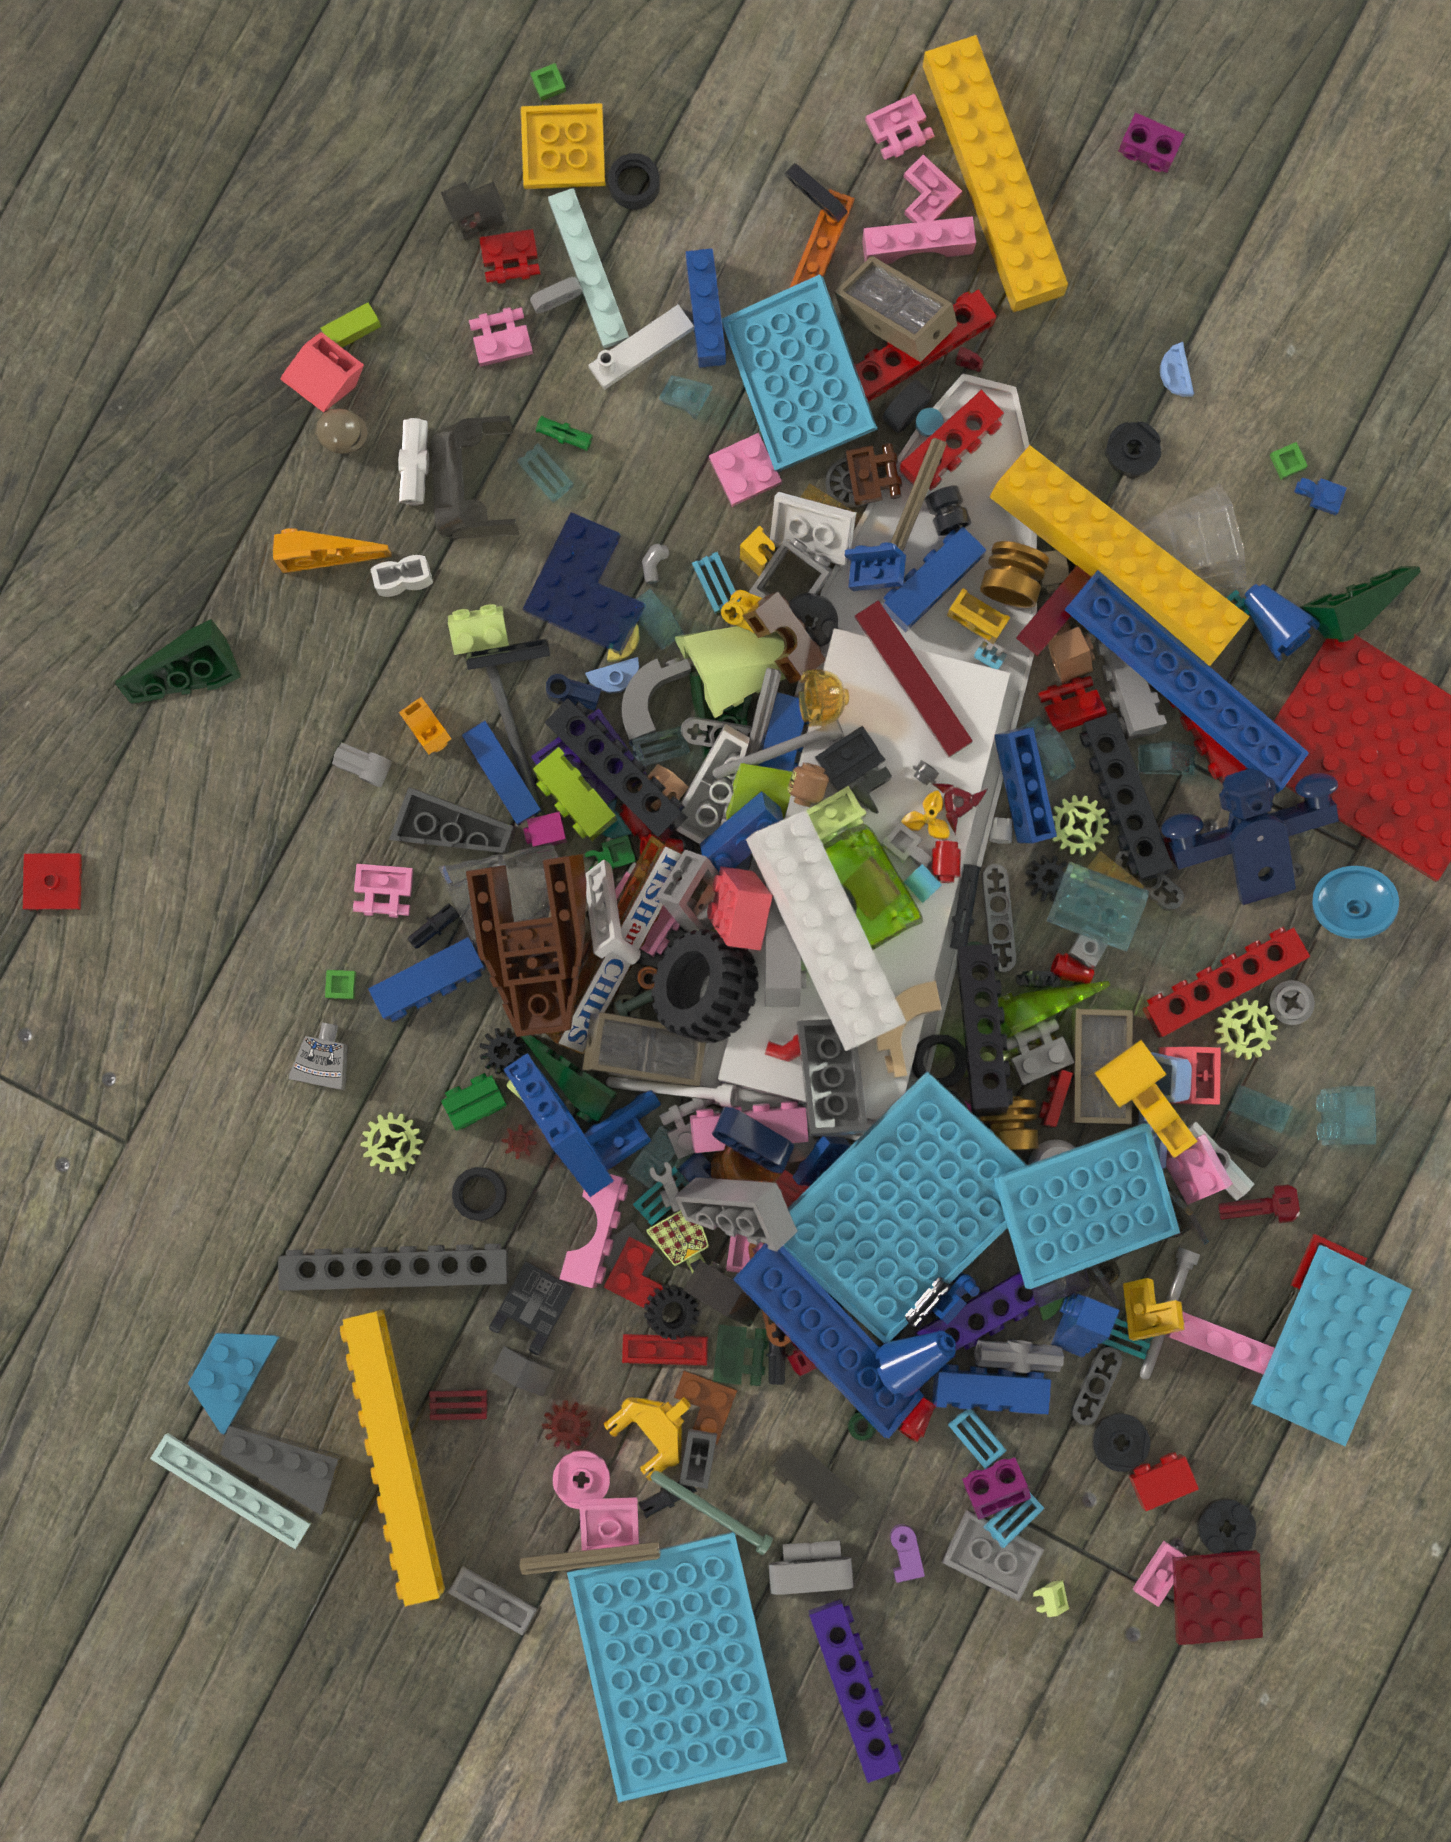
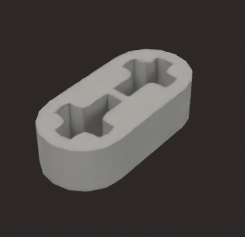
[530,277,583,313]

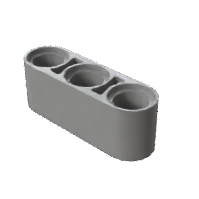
[769,1557,854,1595]

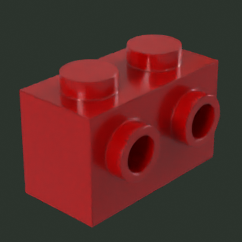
[1129,1452,1199,1511]

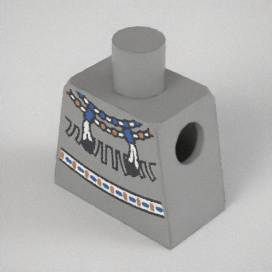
[289,1022,348,1090]

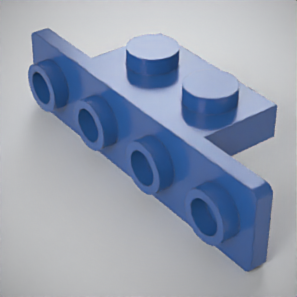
[584,1090,661,1170]

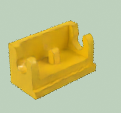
[740,525,775,576]
[946,588,1010,645]

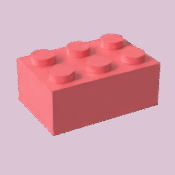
[707,866,773,950]

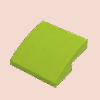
[726,763,792,820]

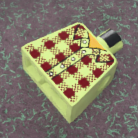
[646,1210,709,1275]

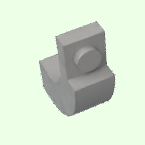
[622,658,691,744]

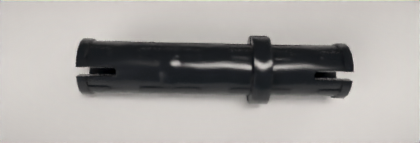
[950,864,981,949]

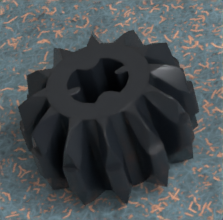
[1025,855,1072,902]
[480,1028,527,1075]

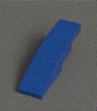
[462,721,541,825]

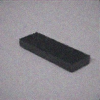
[466,639,550,670]

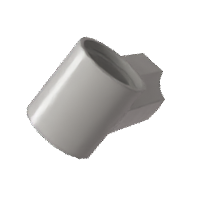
[332,742,392,788]

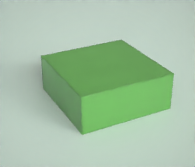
[530,63,566,101]
[1269,442,1308,480]
[325,970,356,1000]

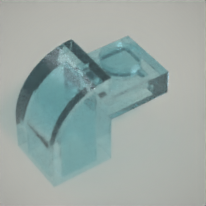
[1021,716,1076,782]

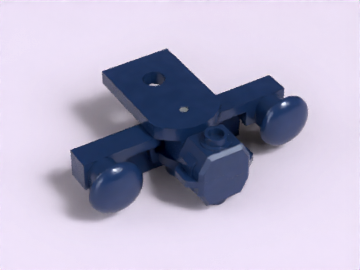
[1161,768,1339,905]

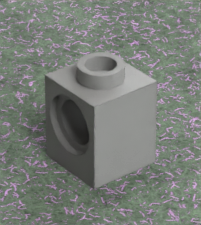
[1068,928,1109,968]

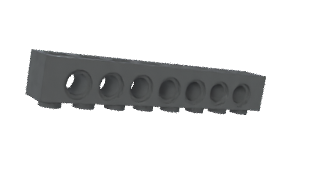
[278,1243,509,1291]

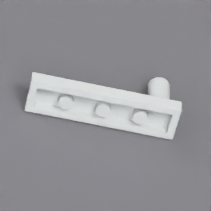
[588,304,694,390]
[586,860,640,965]

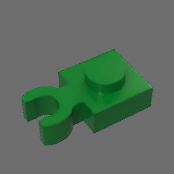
[585,835,638,870]

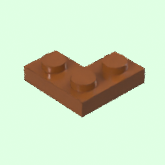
[674,1370,737,1444]

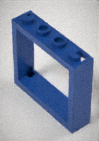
[503,1053,614,1197]

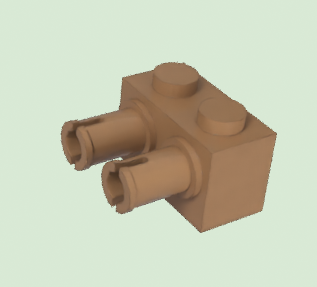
[1048,620,1095,684]

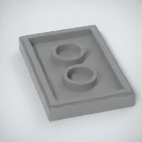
[941,1509,1044,1602]

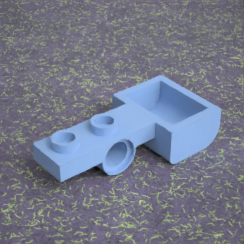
[1138,1052,1192,1169]

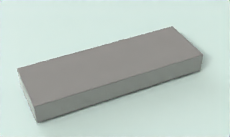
[448,1566,537,1636]

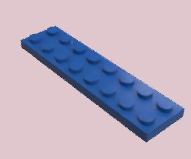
[733,1243,924,1438]

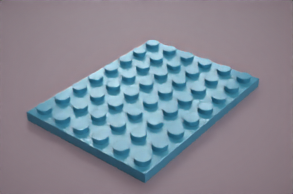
[783,1071,1027,1344]
[567,1532,787,1803]

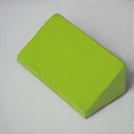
[321,303,382,348]

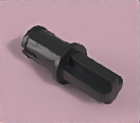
[408,903,460,949]
[766,1328,788,1385]

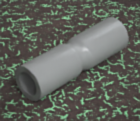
[783,1540,841,1562]

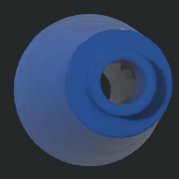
[1244,584,1320,661]
[876,1331,956,1398]

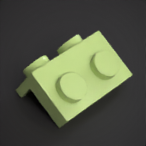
[448,604,509,655]
[806,786,867,846]

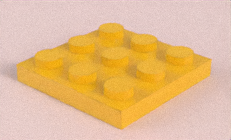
[521,103,605,189]

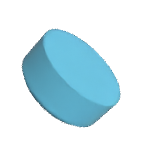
[915,408,944,437]

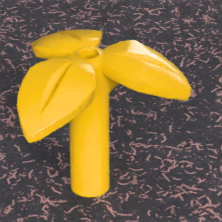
[901,790,950,840]

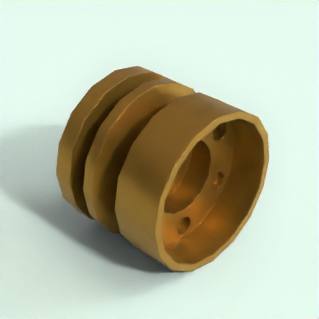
[980,541,1049,608]
[977,1097,1039,1150]

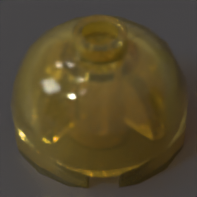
[799,669,849,727]

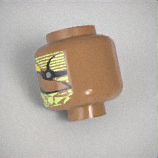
[788,762,829,807]

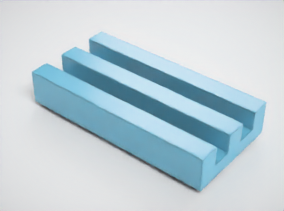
[692,552,740,614]
[974,641,1007,670]
[947,1409,1007,1469]
[983,1493,1044,1548]

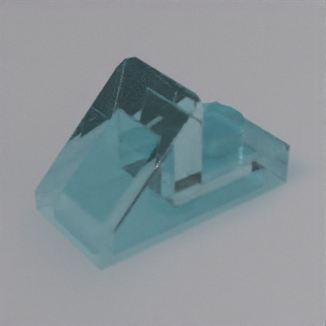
[659,375,713,419]
[629,588,684,650]

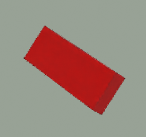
[622,1334,708,1365]

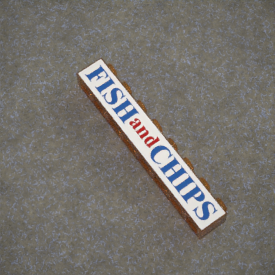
[545,836,683,1054]

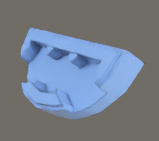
[1160,342,1194,397]
[585,657,639,694]

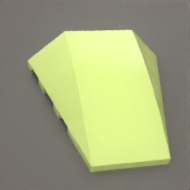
[675,626,786,718]

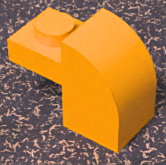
[399,697,451,755]

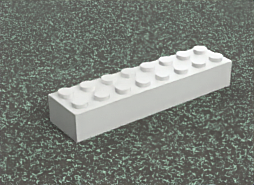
[746,810,907,1051]

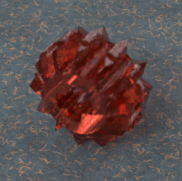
[542,1400,591,1450]

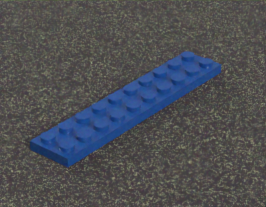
[1065,570,1309,793]

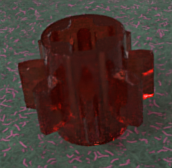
[501,1124,537,1160]

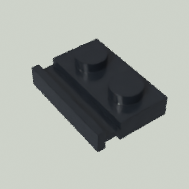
[815,725,886,792]

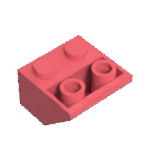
[281,332,364,413]
[1158,1047,1221,1106]

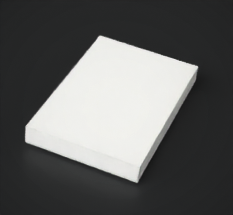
[770,492,856,566]

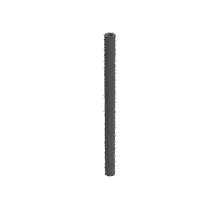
[486,665,545,818]

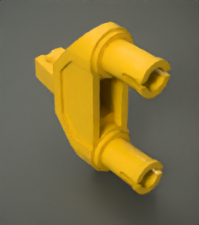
[604,1397,692,1481]

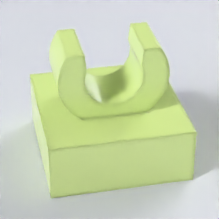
[1033,1580,1069,1617]

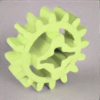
[1051,795,1109,856]
[1214,998,1278,1060]
[361,1112,424,1174]

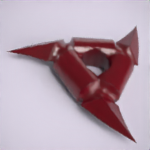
[932,783,988,835]

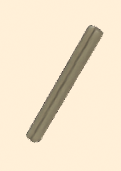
[890,438,946,552]
[520,1542,661,1575]

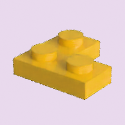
[1123,1278,1185,1341]

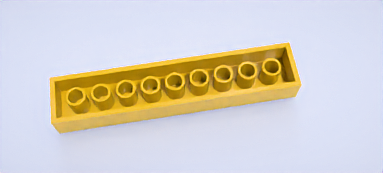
[922,35,1068,313]
[989,445,1249,666]
[340,1309,445,1606]

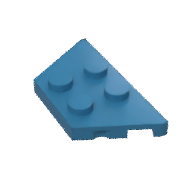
[188,1333,280,1435]

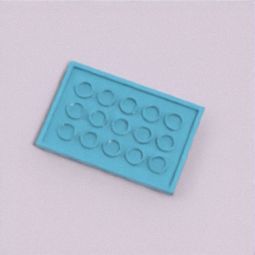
[721,274,877,472]
[994,1124,1180,1289]
[1251,1245,1412,1446]

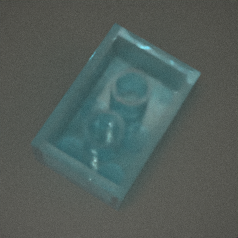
[1047,862,1149,952]
[1316,1086,1376,1146]

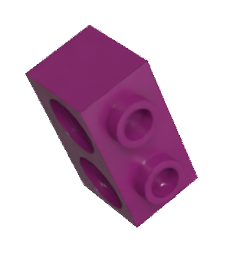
[1118,112,1185,173]
[962,1457,1031,1520]

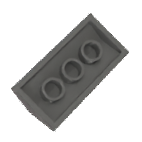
[797,1019,868,1137]

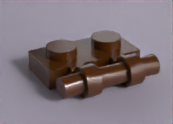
[846,443,902,506]

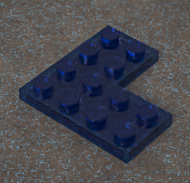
[522,512,645,655]

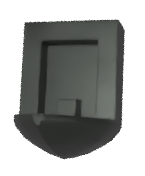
[851,767,892,814]

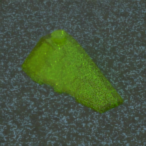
[997,981,1111,1038]

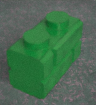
[441,1073,508,1131]

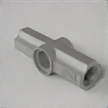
[974,1340,1064,1373]

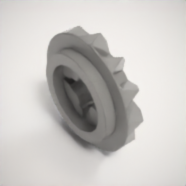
[1268,980,1315,1025]

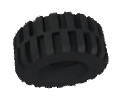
[651,929,759,1044]

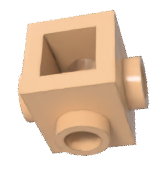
[638,764,689,811]

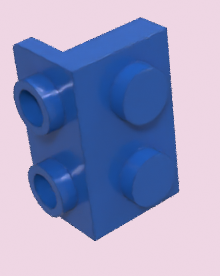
[844,542,906,592]
[792,1136,851,1186]

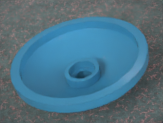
[1312,866,1399,939]

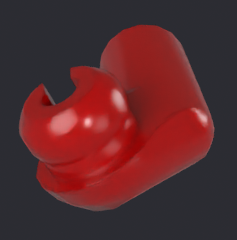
[764,1034,801,1062]

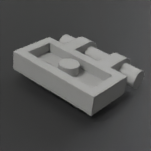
[1007,1019,1075,1086]
[659,1097,720,1159]

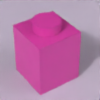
[523,812,567,850]

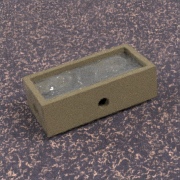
[835,256,957,362]
[1070,1009,1133,1125]
[582,1012,706,1086]

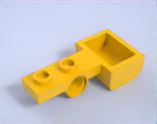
[1095,1040,1198,1158]

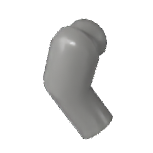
[642,544,669,584]

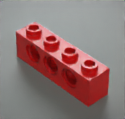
[899,389,1004,491]

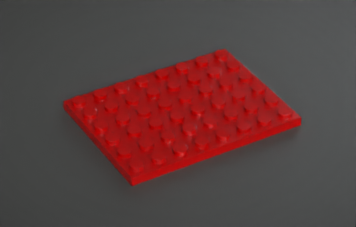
[1273,634,1451,882]

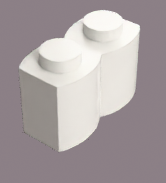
[371,555,433,597]

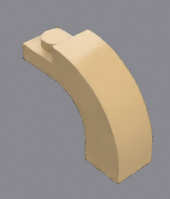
[876,981,941,1078]

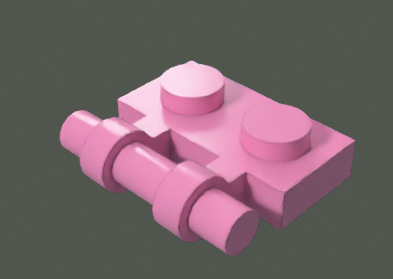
[865,93,934,160]
[469,307,533,367]
[353,864,414,918]

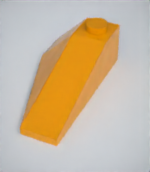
[273,528,392,573]

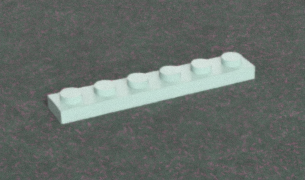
[548,188,629,349]
[150,1433,312,1549]

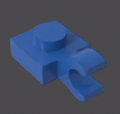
[1294,478,1347,515]

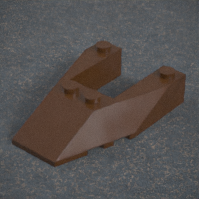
[466,854,587,1037]

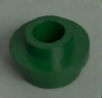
[848,1412,876,1441]

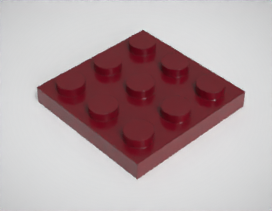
[1172,1550,1263,1645]

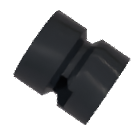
[925,485,971,536]

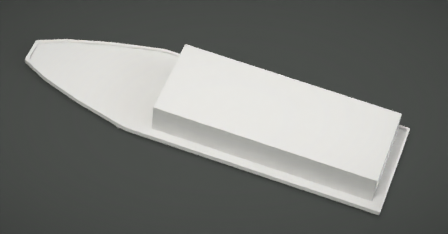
[691,374,1037,1141]

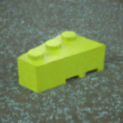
[533,747,617,841]

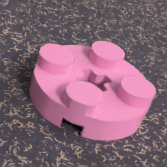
[553,1450,610,1509]

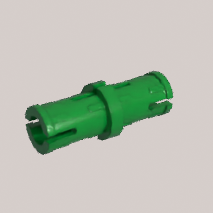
[535,415,593,451]

